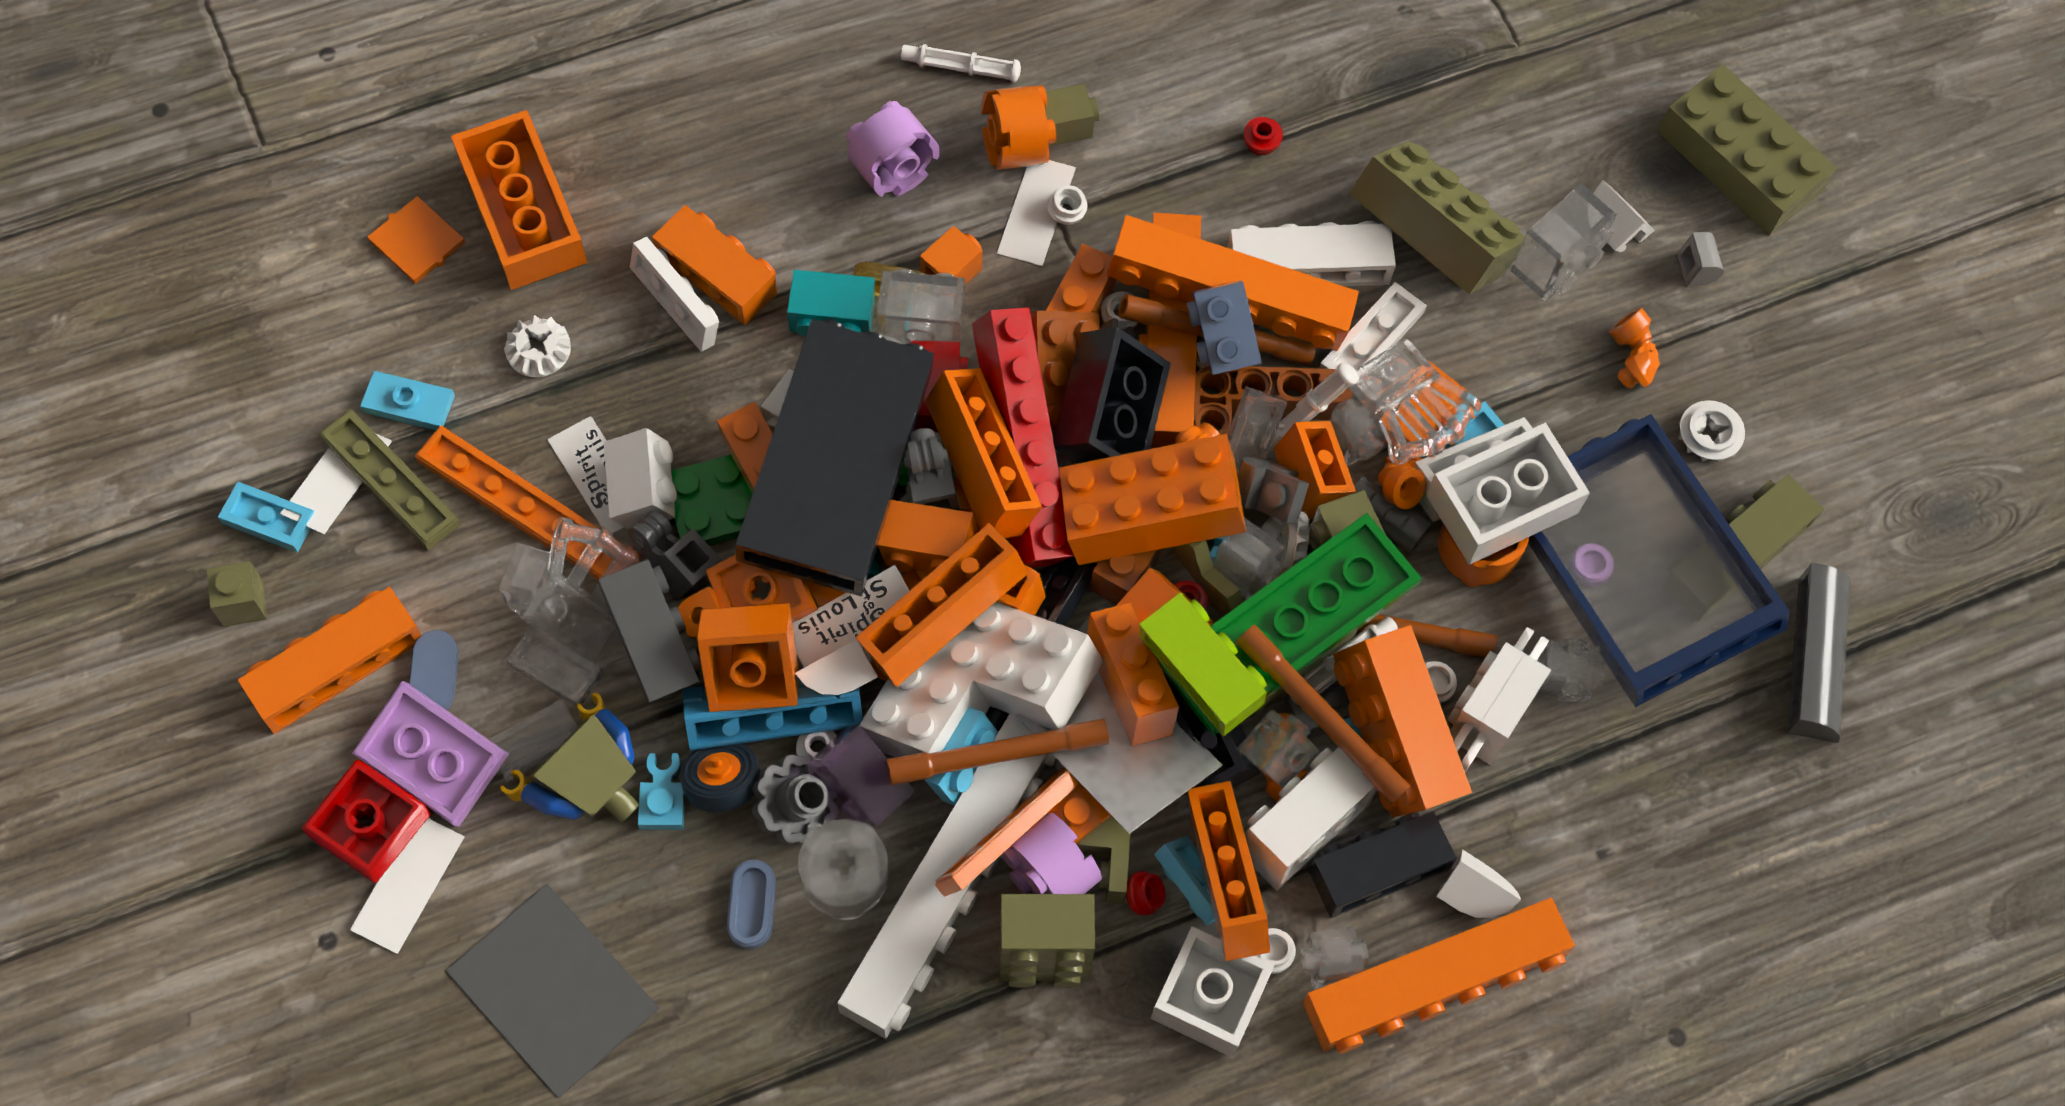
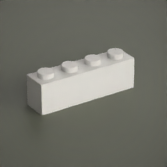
[1227,221,1396,287]

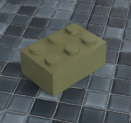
[999,894,1095,988]

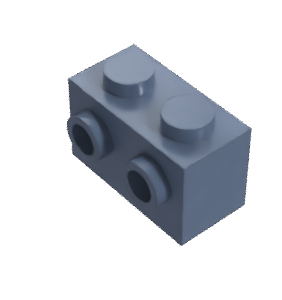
[1187,280,1262,375]

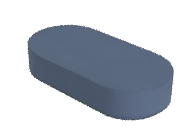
[410,630,459,710]
[727,860,776,950]

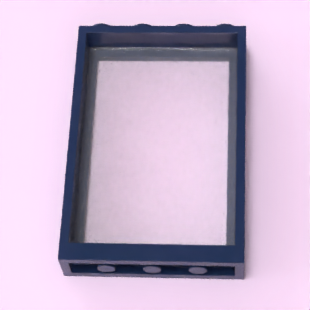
[1528,414,1790,707]

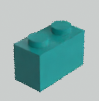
[787,270,876,336]

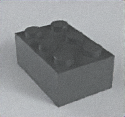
[598,559,702,704]

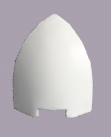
[1590,180,1655,252]
[795,639,878,695]
[1436,849,1521,918]

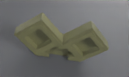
[1174,540,1243,616]

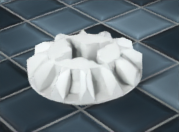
[504,315,571,377]
[1679,400,1745,463]
[1277,511,1310,574]

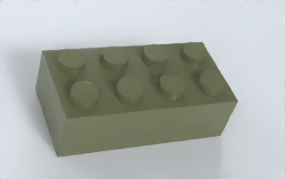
[1657,64,1837,236]
[1349,141,1529,294]

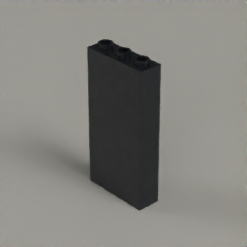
[736,319,935,597]

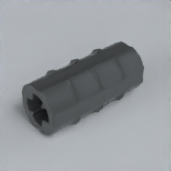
[1354,476,1432,554]

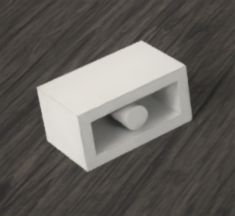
[603,428,677,529]

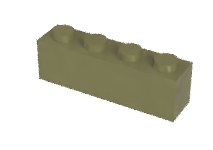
[1662,474,1824,624]

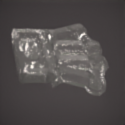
[1349,338,1482,465]
[518,517,641,662]

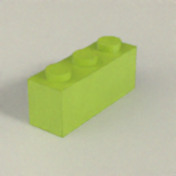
[1139,592,1267,737]

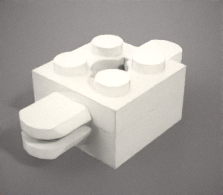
[1447,627,1551,772]

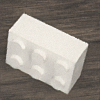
[1426,423,1590,565]
[1244,747,1377,891]

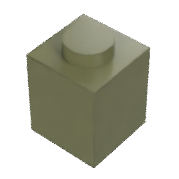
[1045,83,1099,146]
[207,561,267,627]

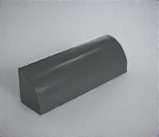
[1787,563,1851,743]

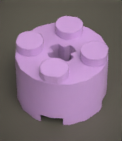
[846,101,939,197]
[1001,812,1102,894]

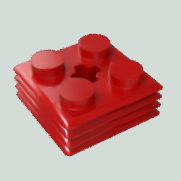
[302,760,430,883]

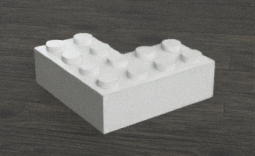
[859,602,1103,757]

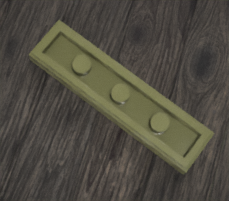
[318,409,461,551]

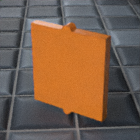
[367,196,465,284]

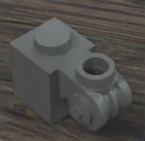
[904,429,960,511]
[628,511,722,601]

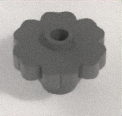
[752,755,839,845]

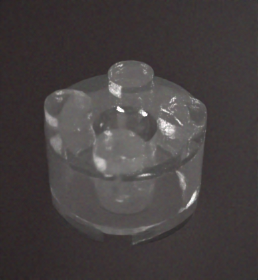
[798,819,889,920]

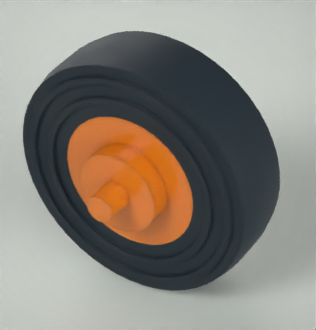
[681,743,760,813]

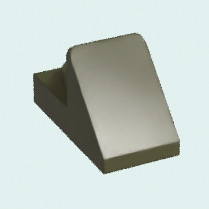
[1077,816,1130,904]

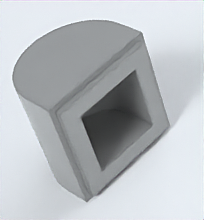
[1677,232,1724,287]

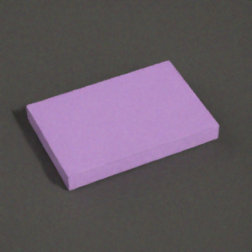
[352,681,509,827]

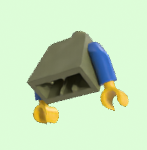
[500,693,639,822]

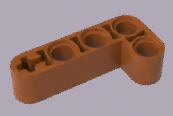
[1194,366,1355,436]

